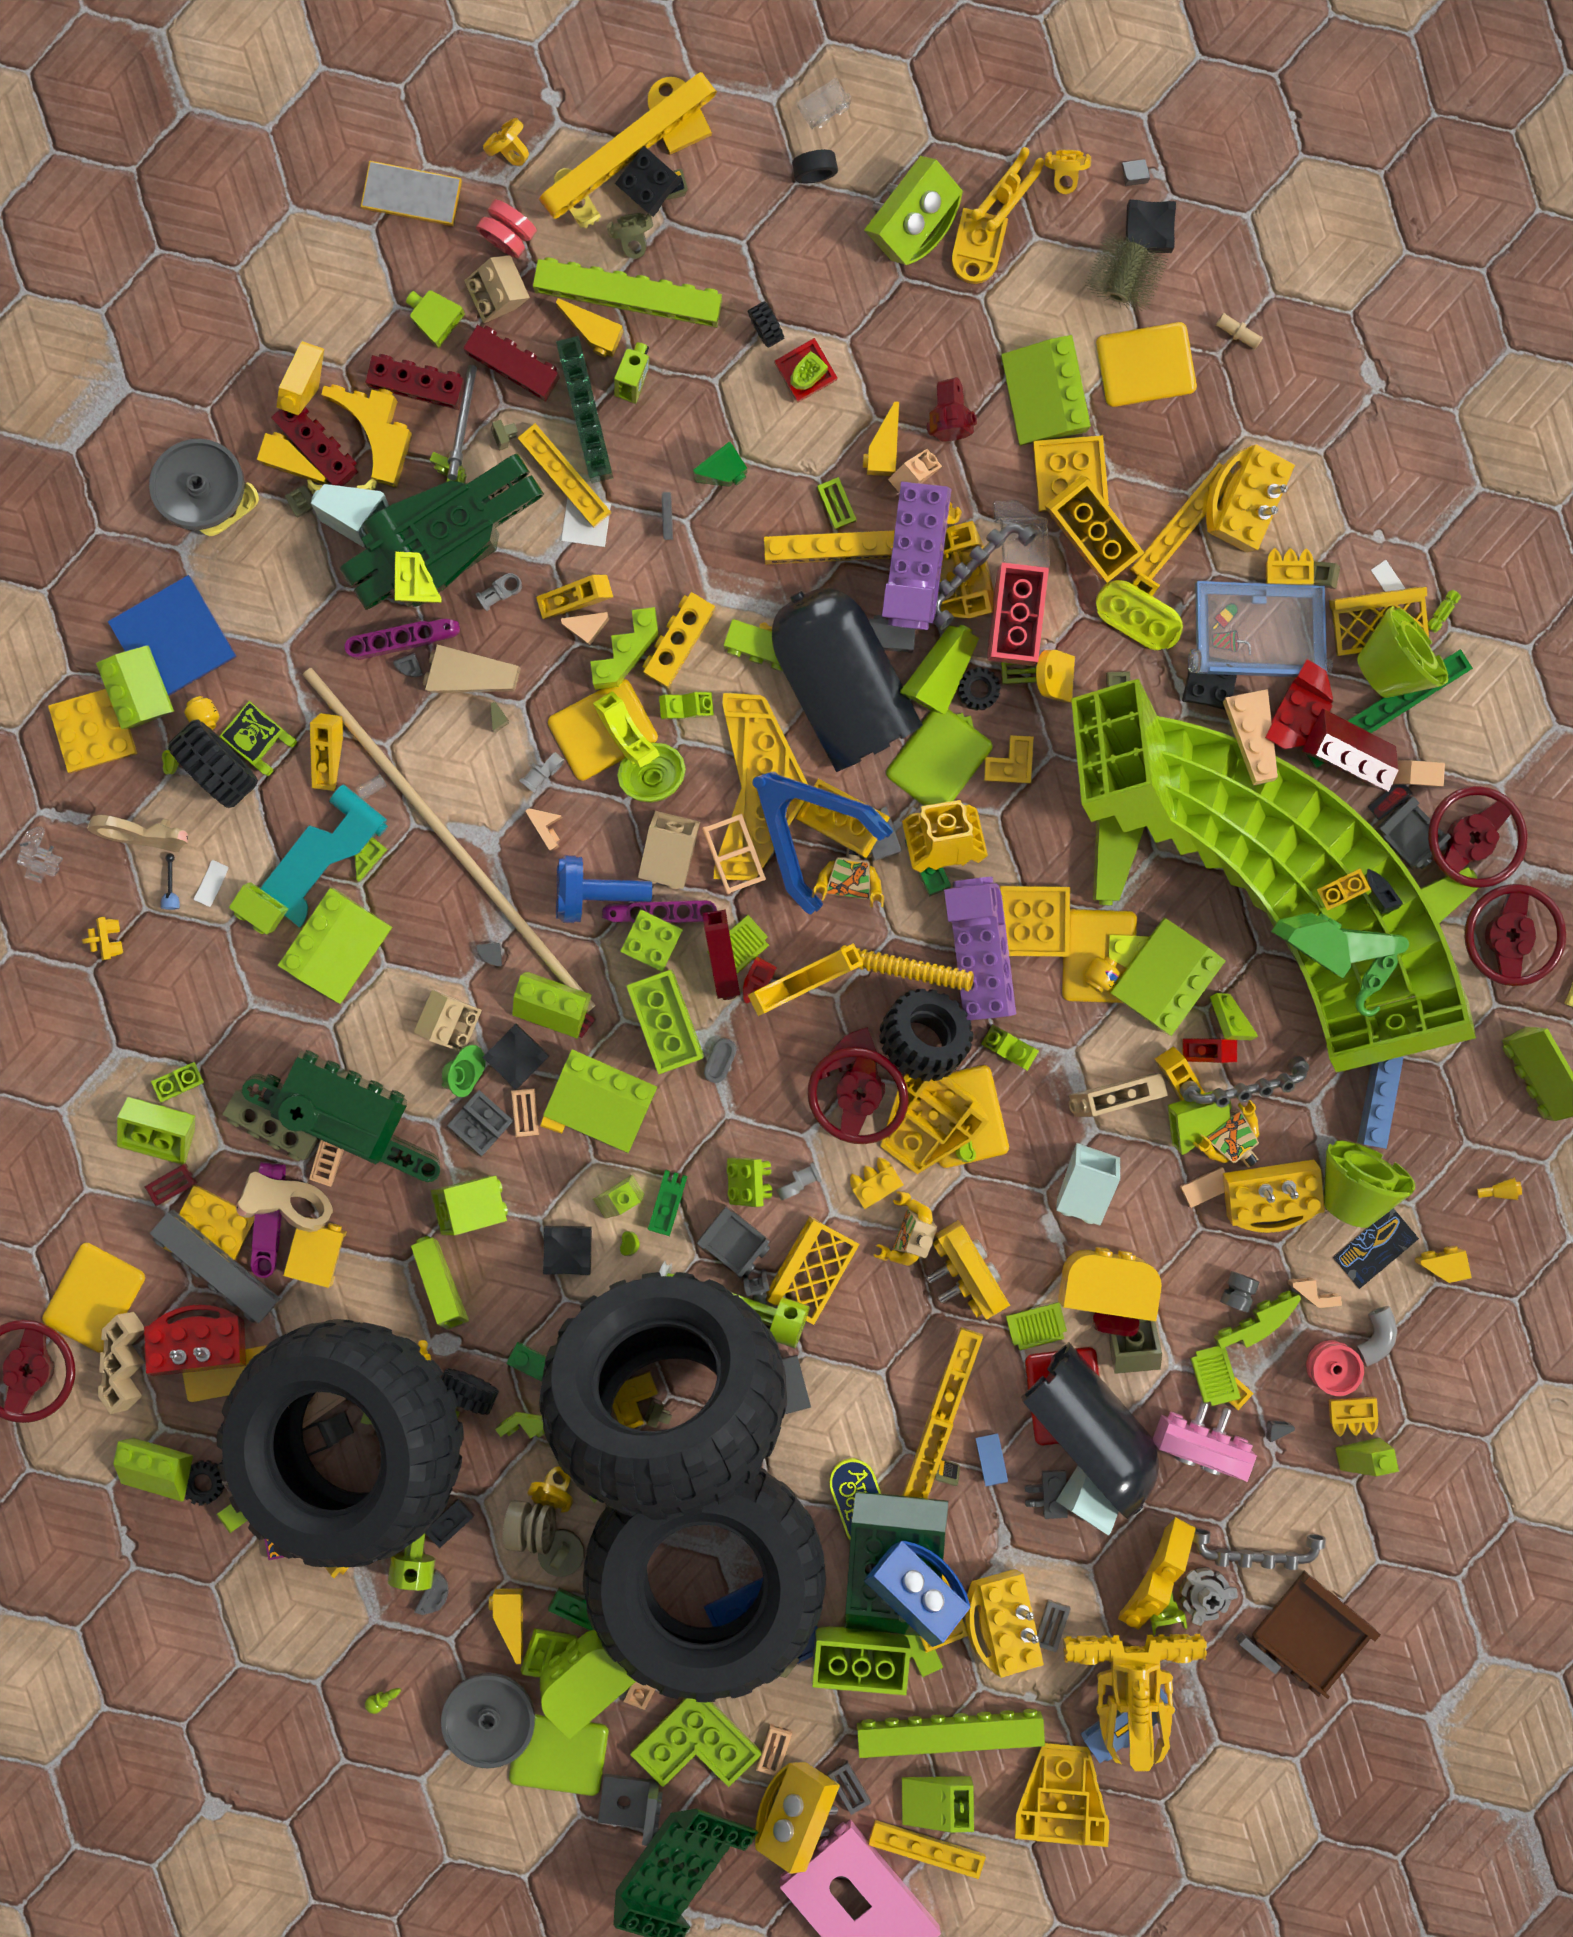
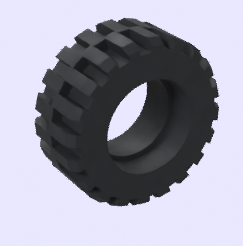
[168,720,258,808]
[879,989,973,1081]

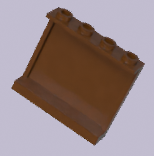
[1252,1570,1381,1699]

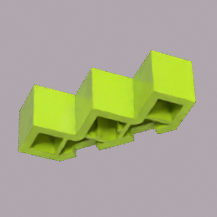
[590,607,659,690]

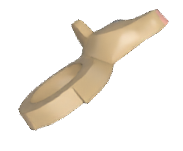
[87,815,188,852]
[236,1172,333,1232]

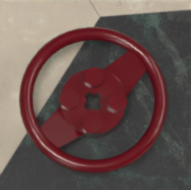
[1428,786,1528,888]
[1464,884,1566,986]
[808,1047,908,1144]
[0,1320,76,1423]

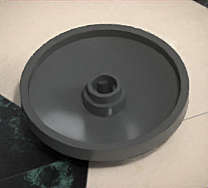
[149,439,245,530]
[441,1673,535,1769]

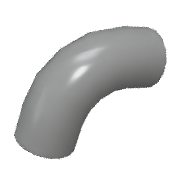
[1356,1306,1397,1367]

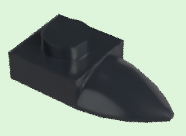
[1367,869,1403,914]

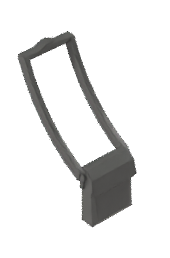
[303,1412,354,1456]

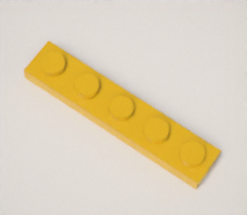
[518,423,611,528]
[868,1820,986,1879]

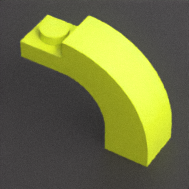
[593,691,660,768]

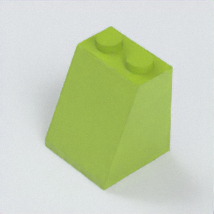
[430,1176,508,1235]

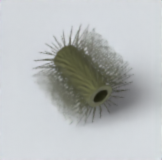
[1086,233,1168,311]

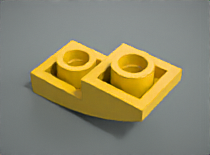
[1317,869,1371,911]

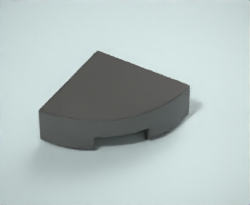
[393,653,424,677]
[476,943,502,966]

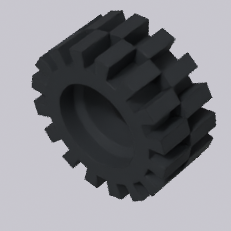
[748,301,785,348]
[958,667,1001,711]
[185,1460,226,1506]

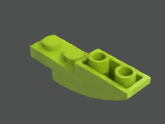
[1214,1291,1301,1349]

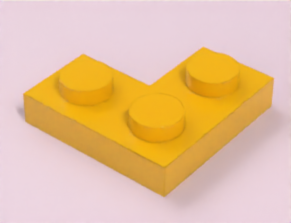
[984,735,1034,784]
[613,1371,658,1429]

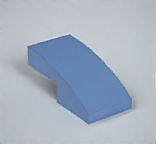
[975,1433,1008,1487]

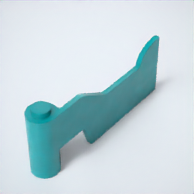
[260,784,388,928]

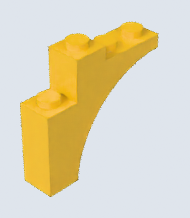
[321,384,412,488]
[748,943,864,1016]
[1118,1517,1196,1630]

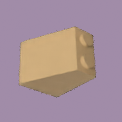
[638,811,700,889]

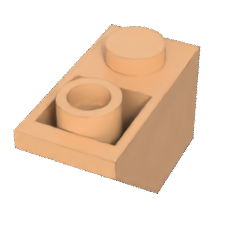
[888,449,942,493]

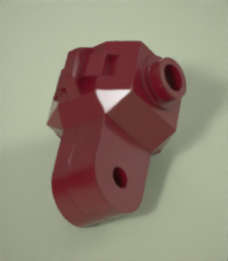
[926,377,977,442]

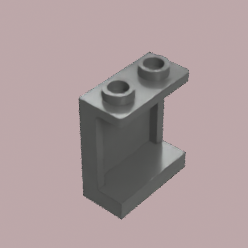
[1375,796,1451,870]
[697,1205,770,1278]

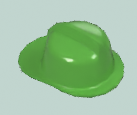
[442,1045,486,1097]

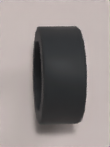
[792,149,838,184]

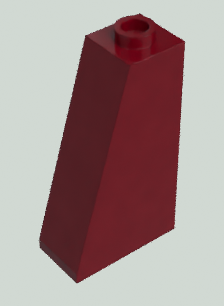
[703,909,740,1000]

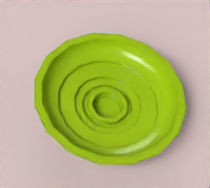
[617,743,686,803]

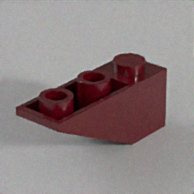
[811,1027,877,1080]

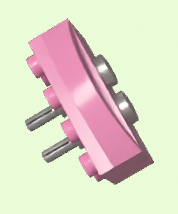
[1153,1400,1257,1482]

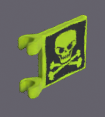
[219,701,297,776]

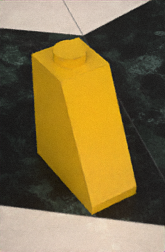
[276,341,324,415]

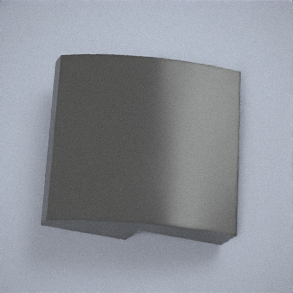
[447,1090,514,1157]

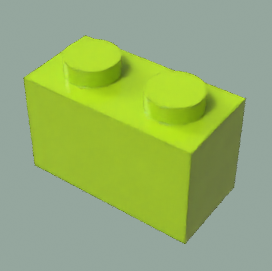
[229,882,288,935]

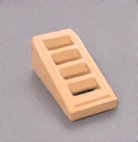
[309,1140,344,1187]

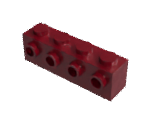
[463,324,560,402]
[365,354,465,410]
[271,407,358,486]

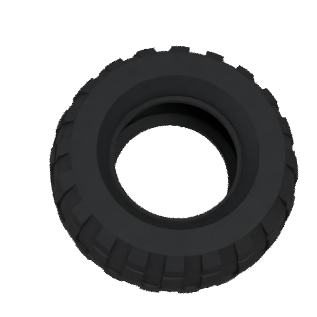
[539,1272,787,1520]
[217,1319,464,1568]
[583,1467,826,1703]

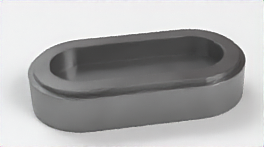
[704,1038,737,1083]

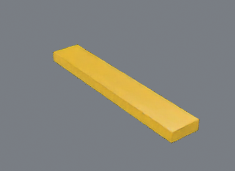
[1130,462,1233,579]

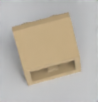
[464,255,530,323]
[414,990,482,1051]

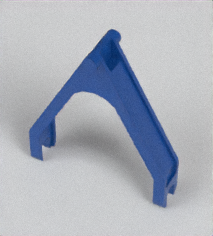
[752,772,893,915]

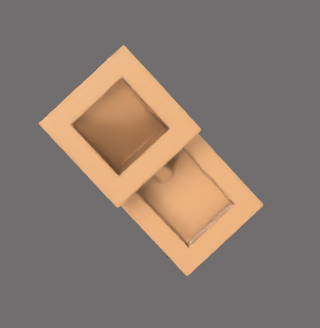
[1392,760,1445,787]
[1288,1277,1342,1308]

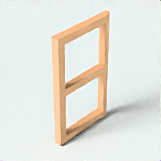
[702,814,766,895]

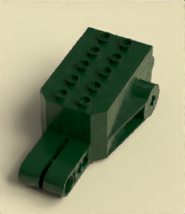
[339,454,544,610]
[242,1050,440,1182]

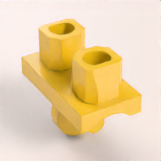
[82,917,123,961]

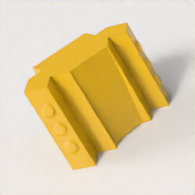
[902,800,988,873]

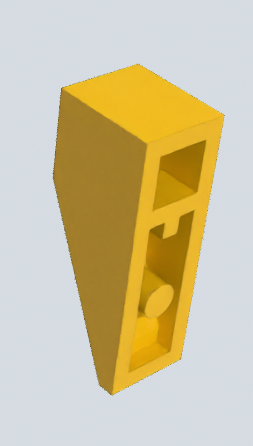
[556,298,624,357]
[863,402,899,476]
[257,432,329,485]
[536,575,613,619]
[310,713,343,791]
[1155,1046,1205,1101]
[489,1588,523,1664]

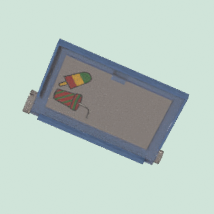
[1188,581,1333,677]

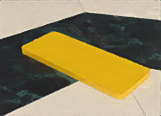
[183,1345,267,1402]

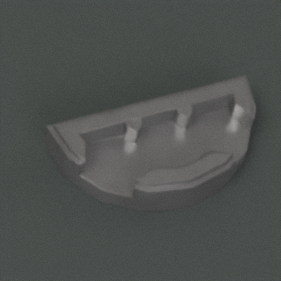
[661,492,673,540]
[414,1570,449,1615]

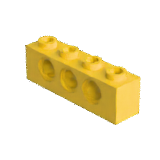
[642,592,716,689]

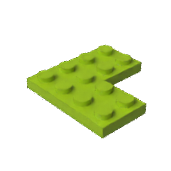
[630,1698,762,1787]

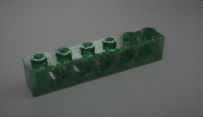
[556,336,614,484]

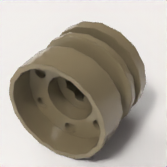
[503,1500,556,1555]

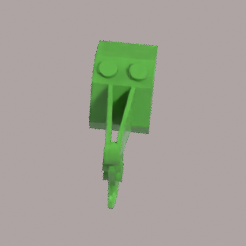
[1271,913,1409,1016]

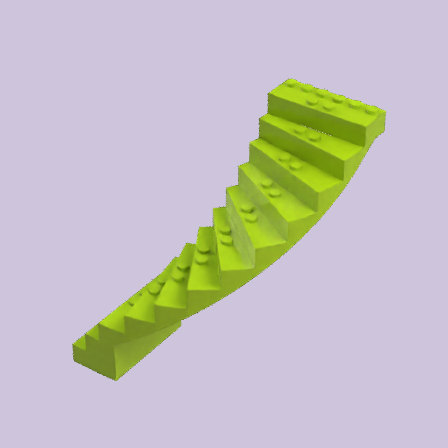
[1071,679,1476,1073]

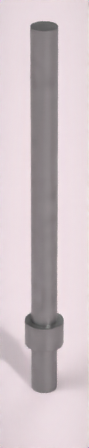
[447,365,477,480]

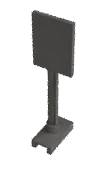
[743,1269,811,1414]

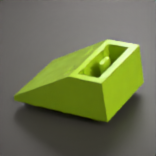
[902,1776,974,1833]

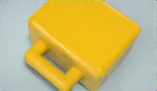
[1096,322,1197,407]
[548,679,658,781]
[1062,909,1137,1003]
[938,1065,1009,1168]
[42,1243,145,1353]

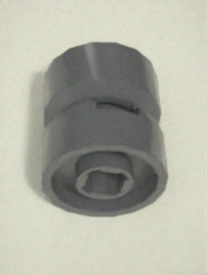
[1220,1271,1260,1313]

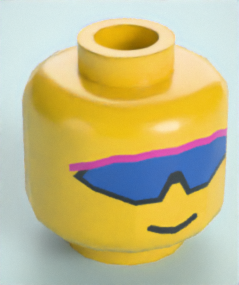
[1085,956,1120,992]

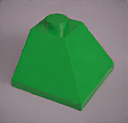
[693,441,747,487]

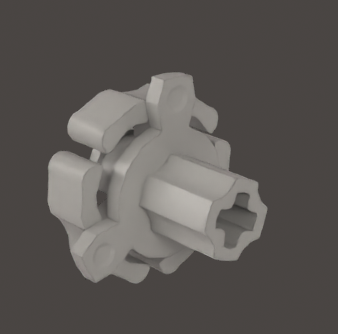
[1179,1567,1238,1626]

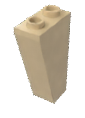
[423,645,521,693]
[1069,1073,1168,1117]

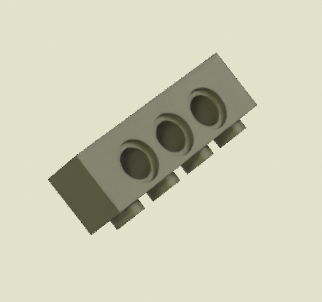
[222,1089,319,1161]

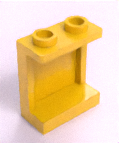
[284,1217,347,1288]

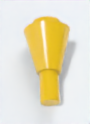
[1477,1177,1522,1200]

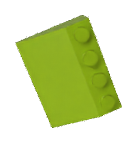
[1001,335,1091,446]
[278,888,393,1004]
[1110,918,1226,1036]
[1502,1026,1573,1121]
[543,1049,657,1153]

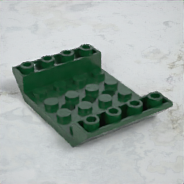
[845,1491,949,1636]
[613,1808,758,1937]

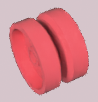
[476,199,537,259]
[1306,1340,1364,1396]

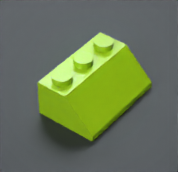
[96,645,174,729]
[512,972,592,1038]
[117,1097,195,1165]
[113,1438,193,1502]

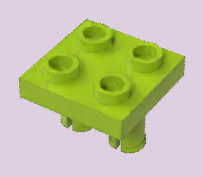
[620,909,683,972]
[726,1157,772,1207]

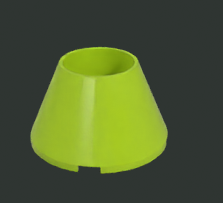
[1357,606,1448,698]
[1324,1141,1415,1228]

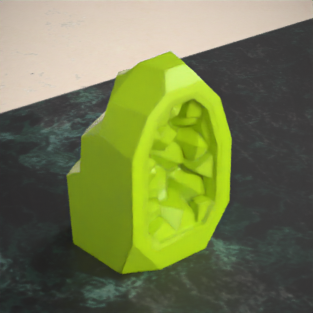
[791,351,828,390]

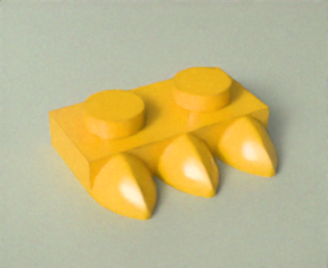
[1265,548,1314,586]
[850,1157,904,1209]
[1329,1397,1378,1437]

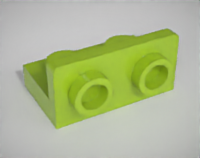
[430,452,467,483]

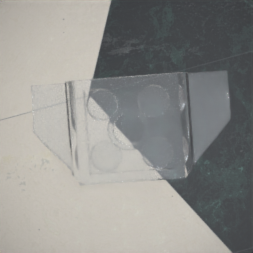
[993,501,1050,568]

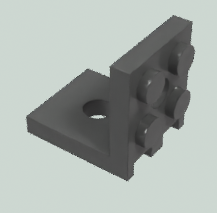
[598,1774,663,1846]

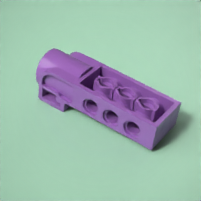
[882,482,952,630]
[944,877,1016,1020]

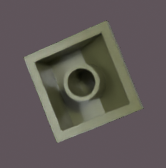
[1109,1319,1162,1374]

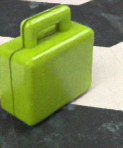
[886,709,993,806]
[509,1714,609,1796]

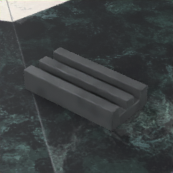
[1037,1599,1071,1652]
[1235,1632,1281,1674]
[828,1761,871,1815]

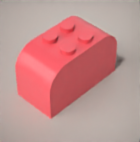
[987,562,1049,666]

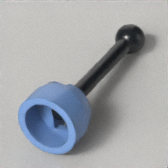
[161,853,180,910]

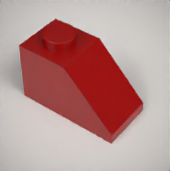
[1183,1038,1237,1063]

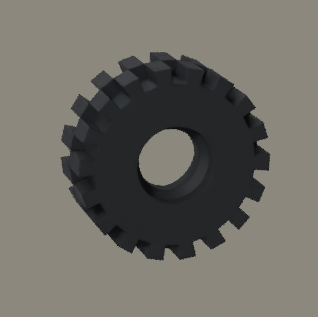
[441,1368,499,1415]

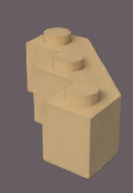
[98,1312,144,1414]

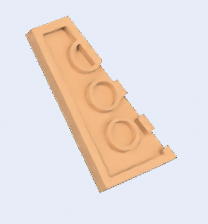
[1223,689,1278,785]

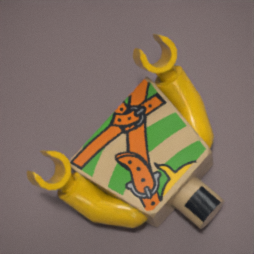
[812,848,884,907]
[1193,1100,1259,1168]
[873,1191,937,1266]

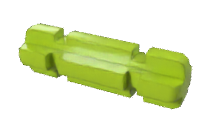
[1428,590,1461,633]

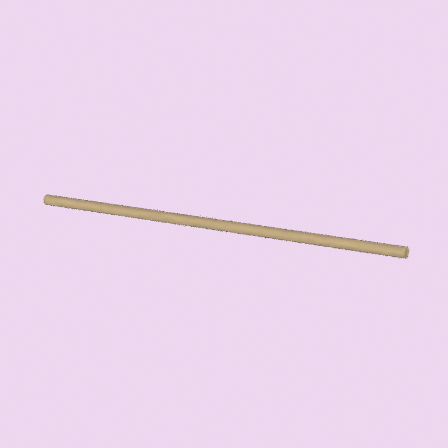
[303,668,596,1013]

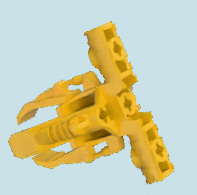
[1063,1634,1207,1771]

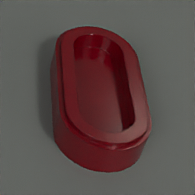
[1093,1312,1140,1336]

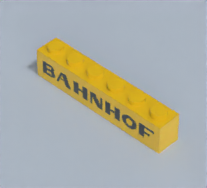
[764,530,895,565]

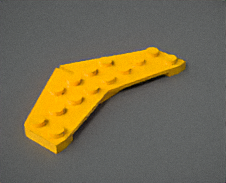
[714,693,808,881]

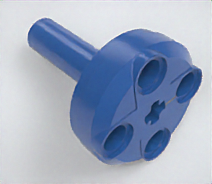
[556,855,652,923]

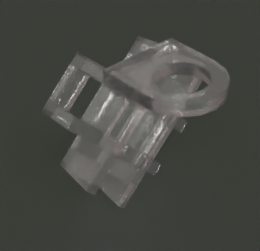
[16,826,63,883]

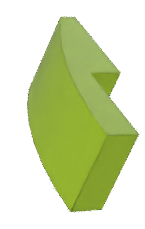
[151,1062,204,1103]

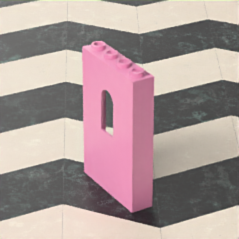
[780,1820,941,1937]

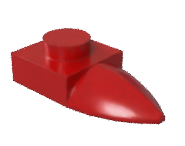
[743,957,777,1004]

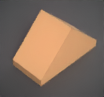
[561,612,609,646]

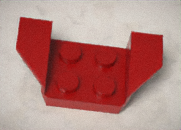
[1265,659,1333,749]

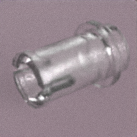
[356,773,387,800]

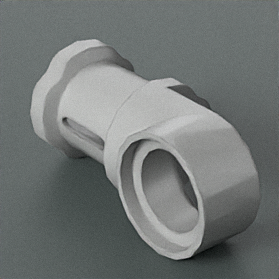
[476,573,522,611]
[519,752,565,793]
[777,1162,822,1201]

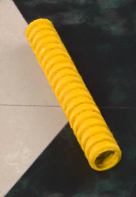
[840,945,974,992]

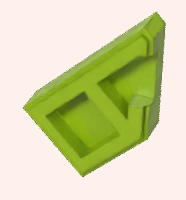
[354,837,388,882]

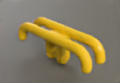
[972,147,1044,232]

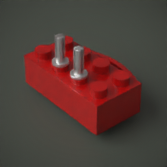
[144,1305,246,1377]

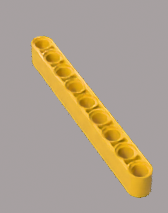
[539,72,717,219]

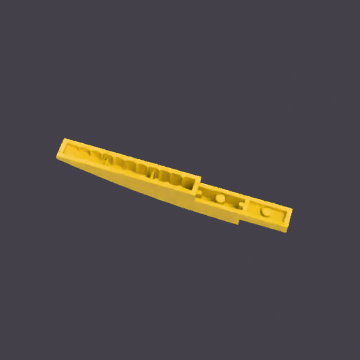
[902,1327,983,1499]

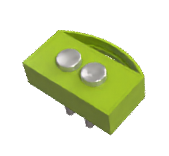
[864,156,963,265]

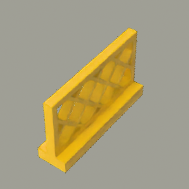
[1329,587,1429,656]
[766,1216,860,1325]

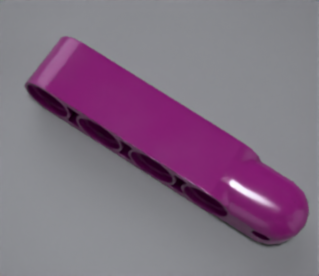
[345,619,460,660]
[602,900,717,923]
[251,1162,286,1278]

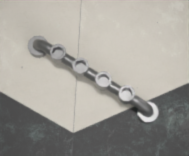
[934,524,1037,630]
[1180,1056,1309,1108]
[1193,1529,1326,1570]

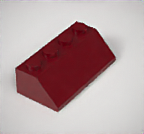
[1302,709,1399,792]

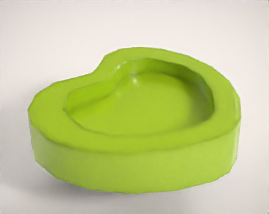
[162,750,179,774]
[956,1141,976,1162]
[620,1231,640,1256]

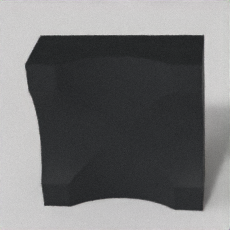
[614,146,683,217]
[1125,199,1176,253]
[1182,654,1239,710]
[482,1024,549,1090]
[543,1226,592,1275]

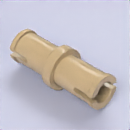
[1215,313,1263,350]

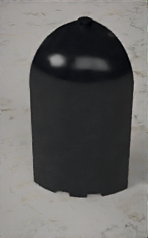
[772,588,923,772]
[1021,1342,1159,1519]

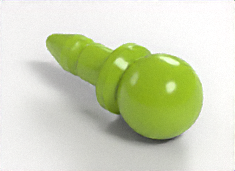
[365,1688,401,1714]

